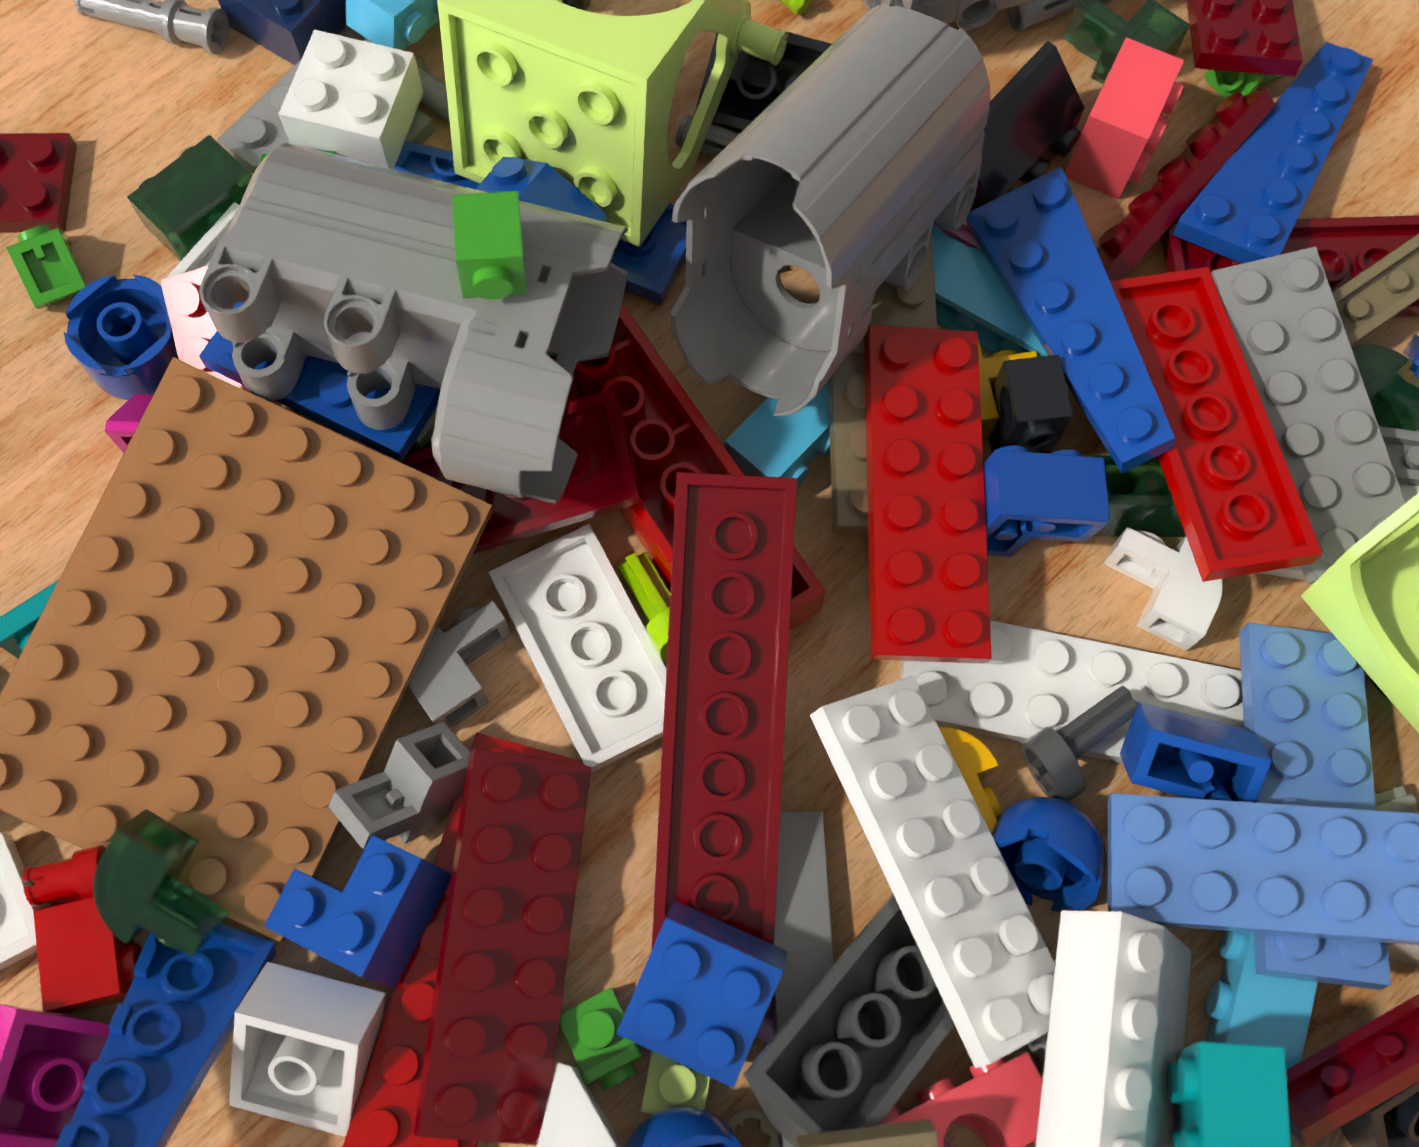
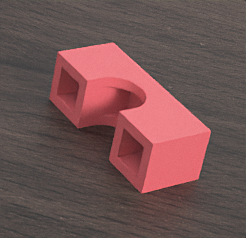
[879,1052,1043,1147]

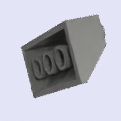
[743,894,955,1147]

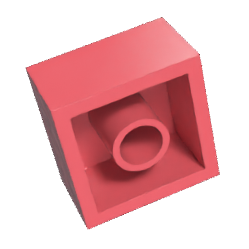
[1065,37,1184,199]

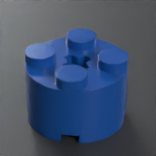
[64,274,178,400]

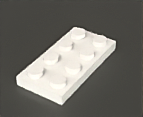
[488,524,666,773]

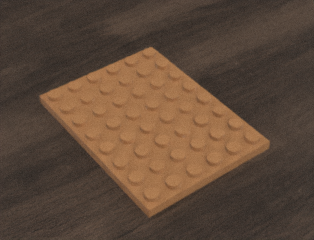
[0,357,495,942]

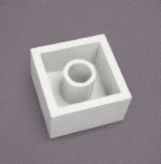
[278,29,424,169]

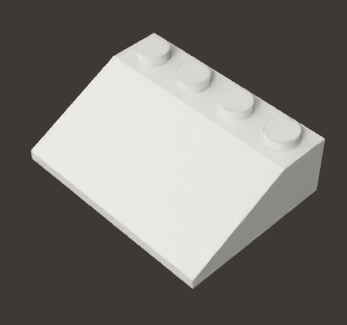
[1036,911,1192,1147]

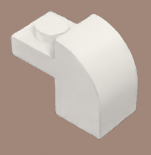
[1103,527,1223,651]

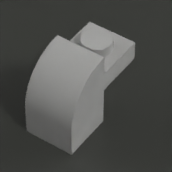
[409,601,511,729]
[328,722,470,850]

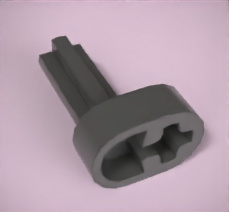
[1021,686,1138,802]

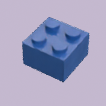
[616,901,787,1088]

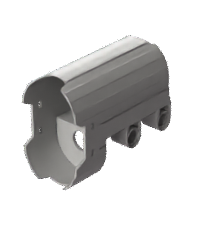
[669,3,990,416]
[199,143,628,504]

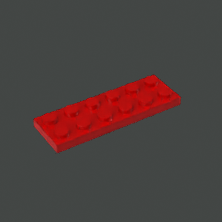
[1110,267,1322,582]
[864,324,992,664]

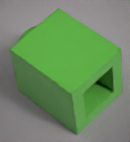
[452,191,527,300]

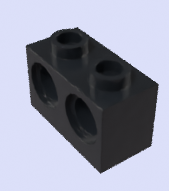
[989,355,1073,454]

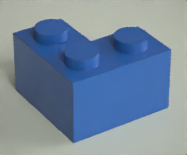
[983,445,1110,557]
[1120,701,1272,802]
[264,835,452,988]

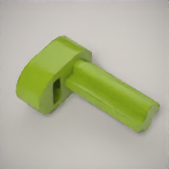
[618,551,670,665]

